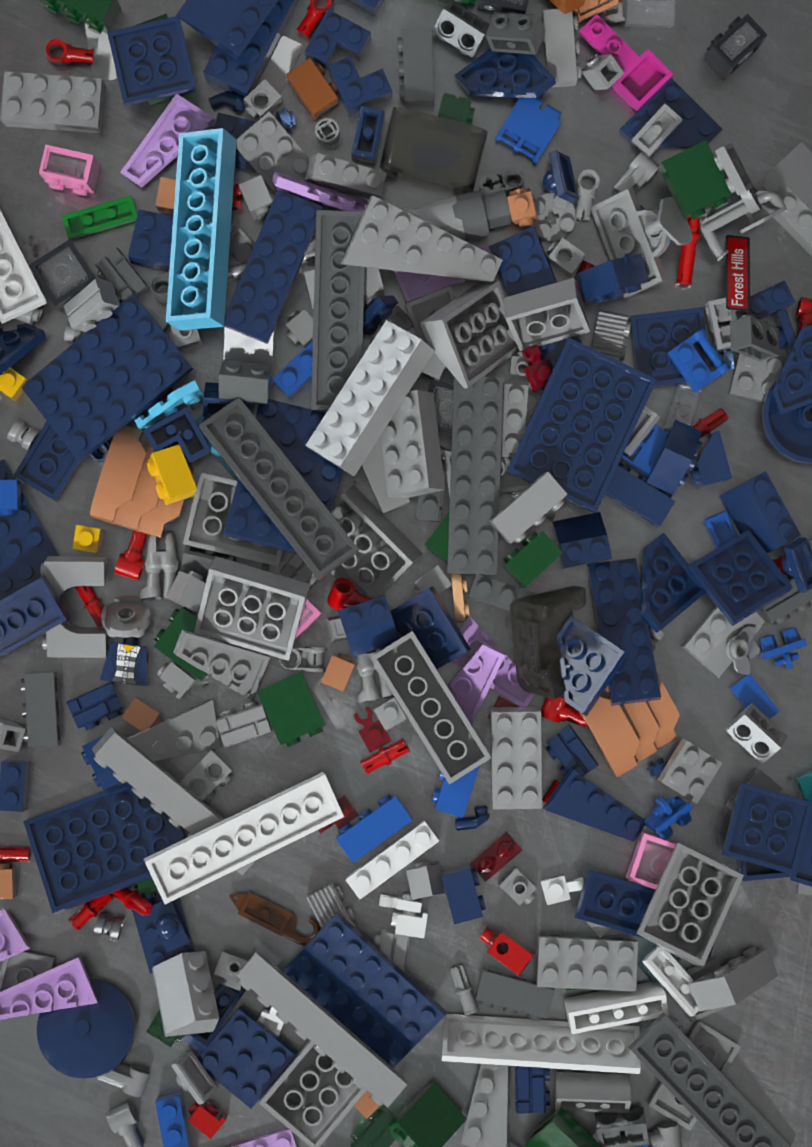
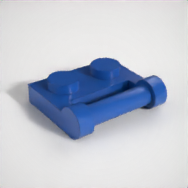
[667,328,731,394]

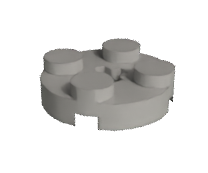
[528,193,576,243]
[101,596,151,638]

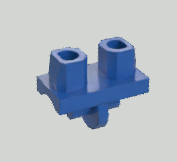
[760,627,807,670]
[644,796,693,840]

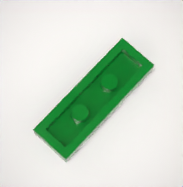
[62,195,137,240]

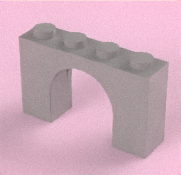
[40,556,109,658]

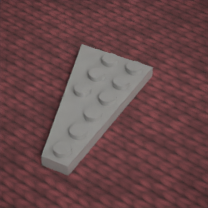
[341,196,503,282]

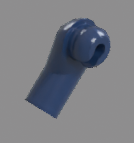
[208,91,245,112]
[455,806,490,831]

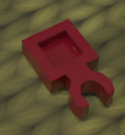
[354,707,391,753]

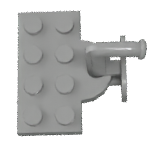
[700,143,787,261]
[591,188,716,298]

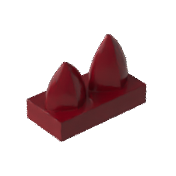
[469,831,523,882]

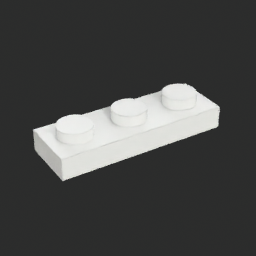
[642,945,699,1016]

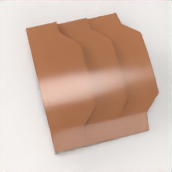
[90,426,194,538]
[578,674,680,777]

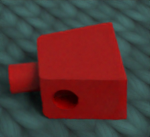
[479,926,536,976]

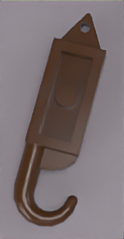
[229,891,320,946]

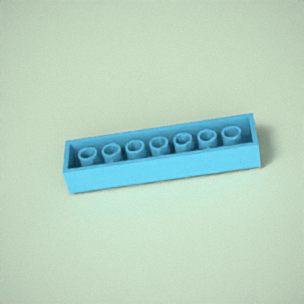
[166,128,237,330]

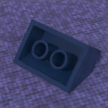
[719,471,801,553]

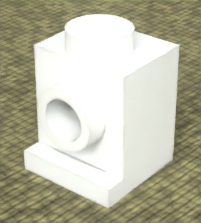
[391,910,428,938]

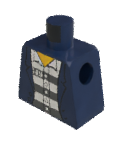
[100,637,150,686]

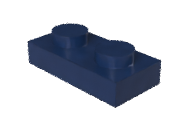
[363,295,398,335]

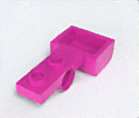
[579,14,674,111]

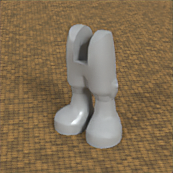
[140,531,180,600]
[356,647,394,704]

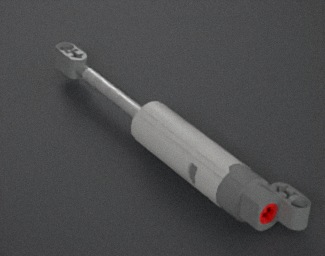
[150,168,525,303]

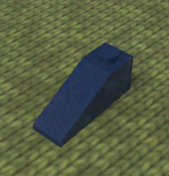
[182,984,246,1054]

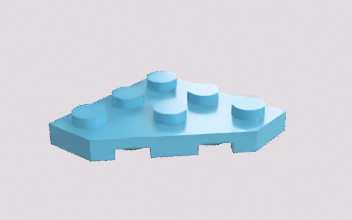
[135,380,204,430]

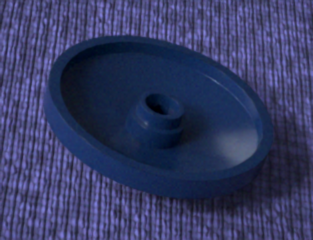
[762,380,812,464]
[37,978,136,1079]

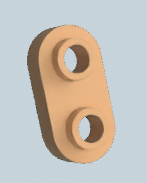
[451,573,470,622]

